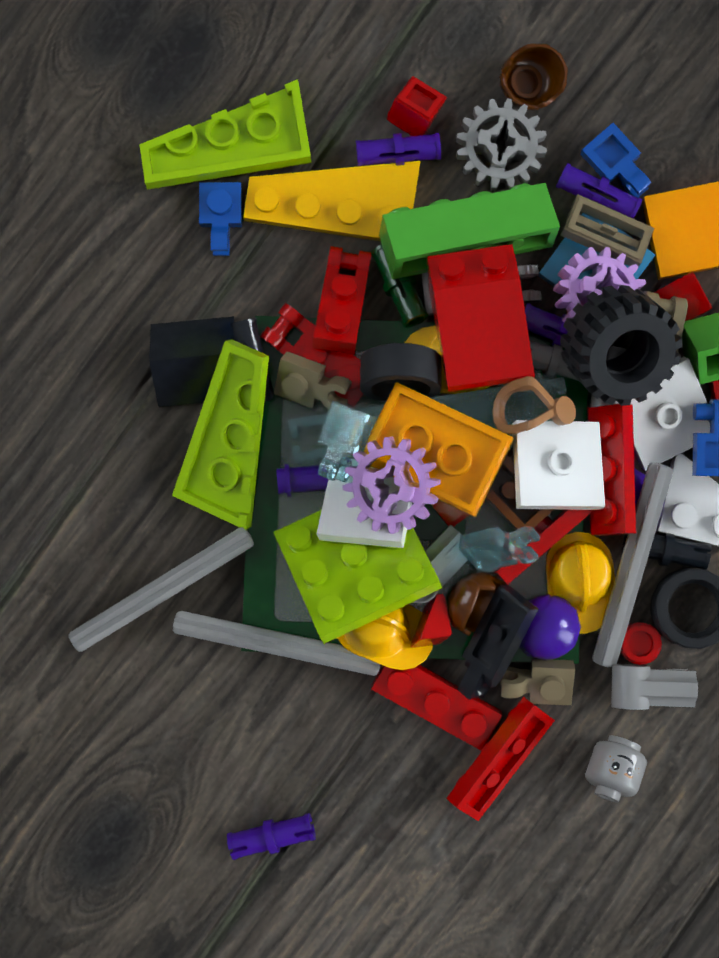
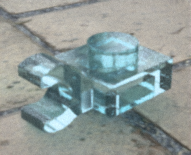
[318,401,376,482]
[459,526,540,572]

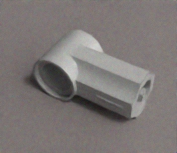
[414,525,477,604]
[611,664,698,710]

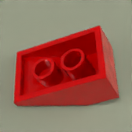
[427,244,535,392]

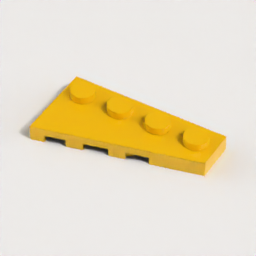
[243,161,420,241]

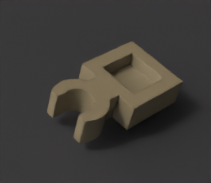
[274,352,352,413]

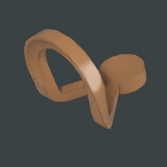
[492,376,576,434]

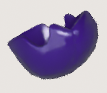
[519,594,581,660]

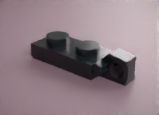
[457,585,539,700]

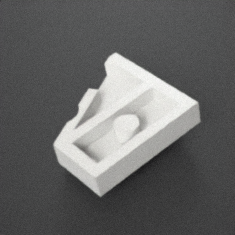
[656,454,719,547]

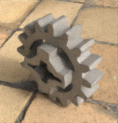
[456,98,547,192]

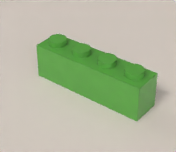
[379,183,560,280]

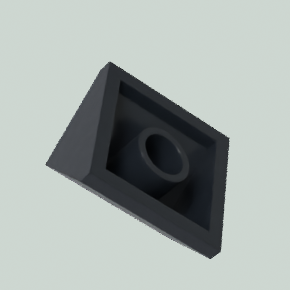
[149,316,235,408]

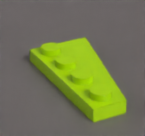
[139,79,312,190]
[172,339,269,530]

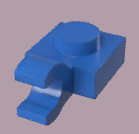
[580,123,652,198]
[199,182,242,256]

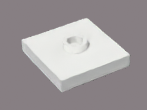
[614,357,710,471]
[512,420,605,510]
[316,457,412,548]

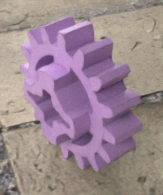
[553,247,646,334]
[342,436,441,534]

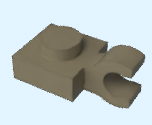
[500,659,575,705]

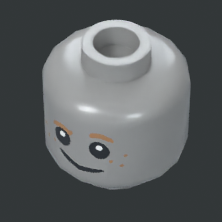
[585,735,647,803]

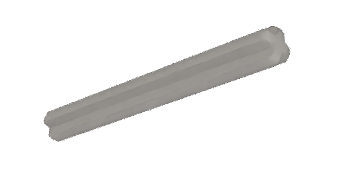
[592,463,673,667]
[68,527,254,652]
[173,611,380,676]

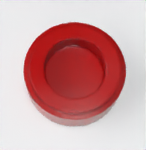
[620,622,662,665]

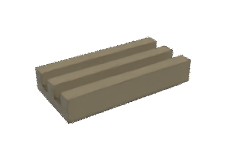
[560,194,654,267]

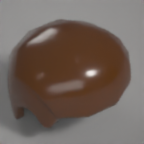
[499,43,568,110]
[447,572,507,636]

